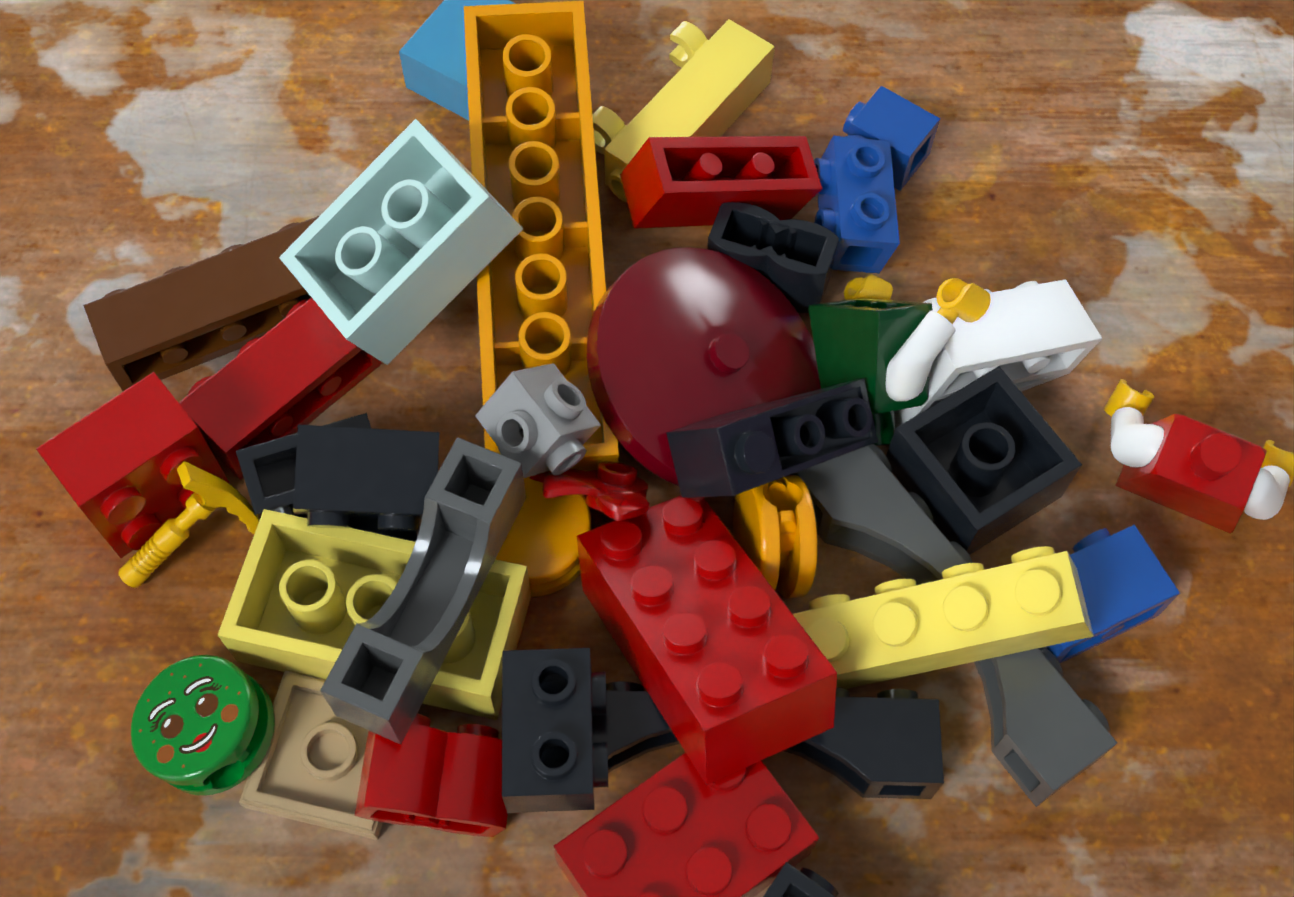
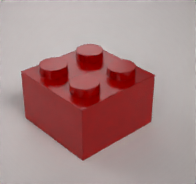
[36,372,230,558]

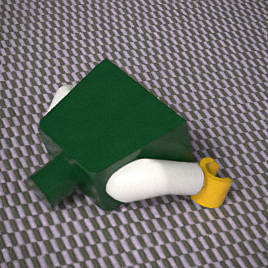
[809,274,991,446]

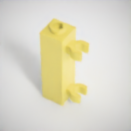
[592,19,775,202]

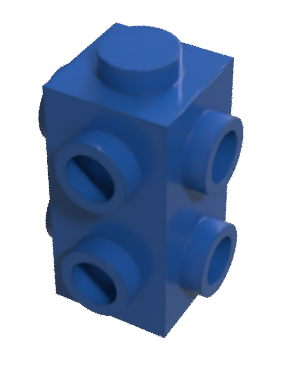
[814,135,900,274]

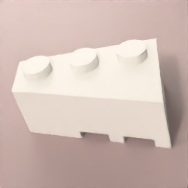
[894,279,1102,429]

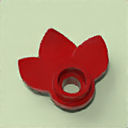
[530,462,650,521]

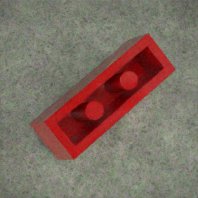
[620,136,822,229]
[178,297,383,480]

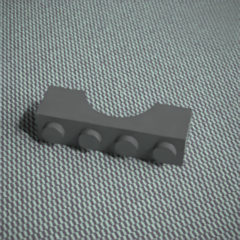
[320,437,527,744]

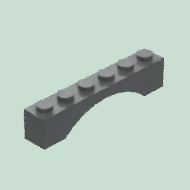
[791,444,1117,807]

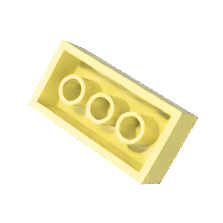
[217,509,532,720]

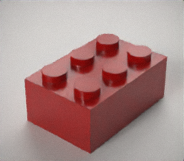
[553,752,819,897]

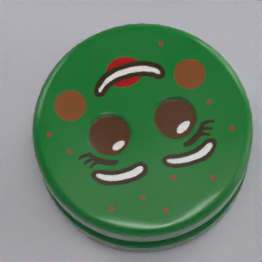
[131,655,275,796]

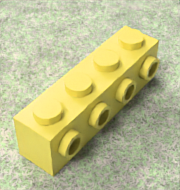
[793,546,1094,689]

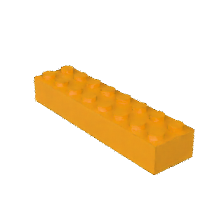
[464,1,619,471]

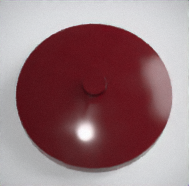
[586,247,821,486]

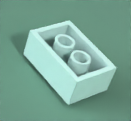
[279,119,524,365]

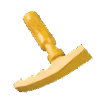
[118,461,259,588]

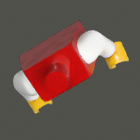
[1103,379,1294,534]

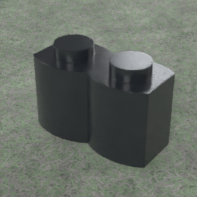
[707,202,839,313]

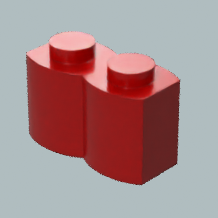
[355,714,508,837]

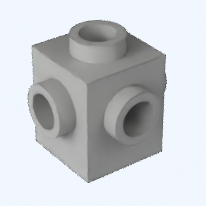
[475,363,601,478]

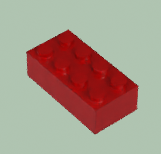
[576,495,837,785]

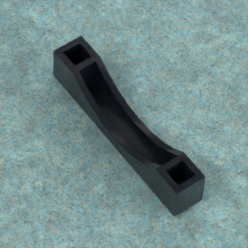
[593,681,944,799]

